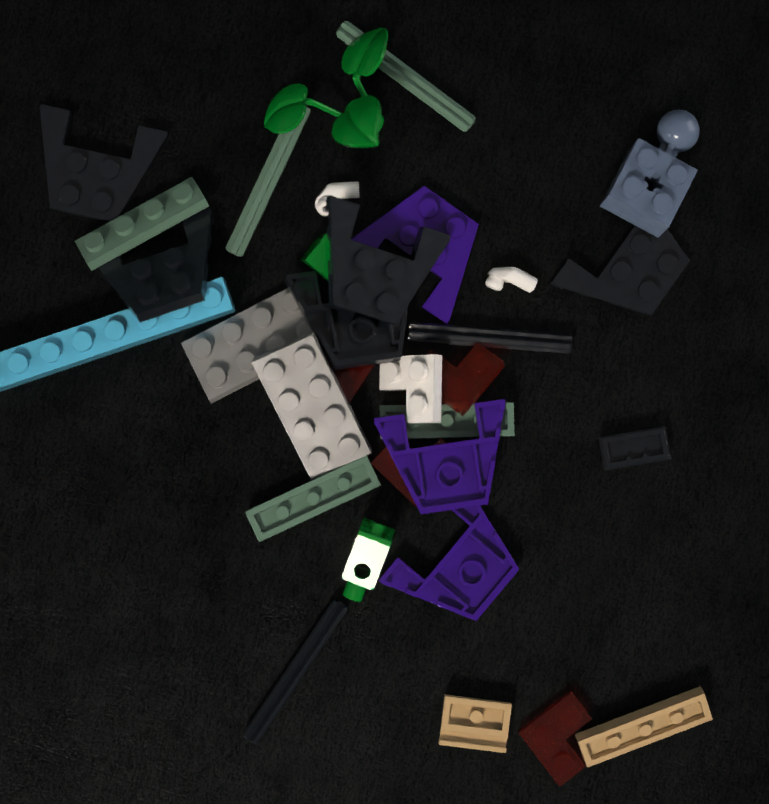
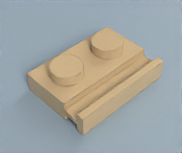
[439,694,512,753]

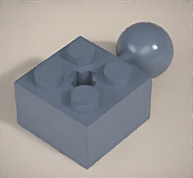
[600,109,700,238]

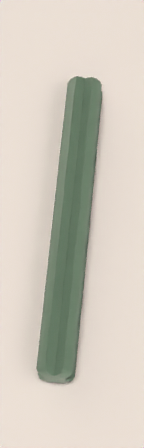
[336,21,476,132]
[225,107,311,257]

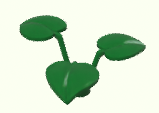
[264,28,388,147]

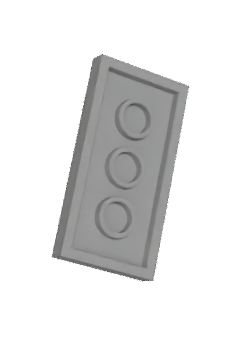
[181,288,312,403]
[251,332,372,480]

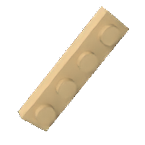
[575,686,713,768]

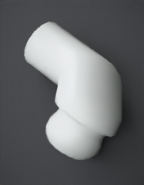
[315,182,359,216]
[485,267,538,293]

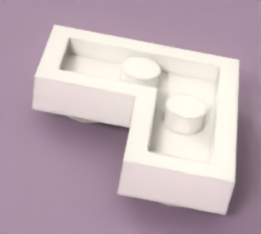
[379,354,442,424]

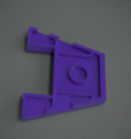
[351,186,479,324]
[374,399,505,514]
[378,506,519,621]

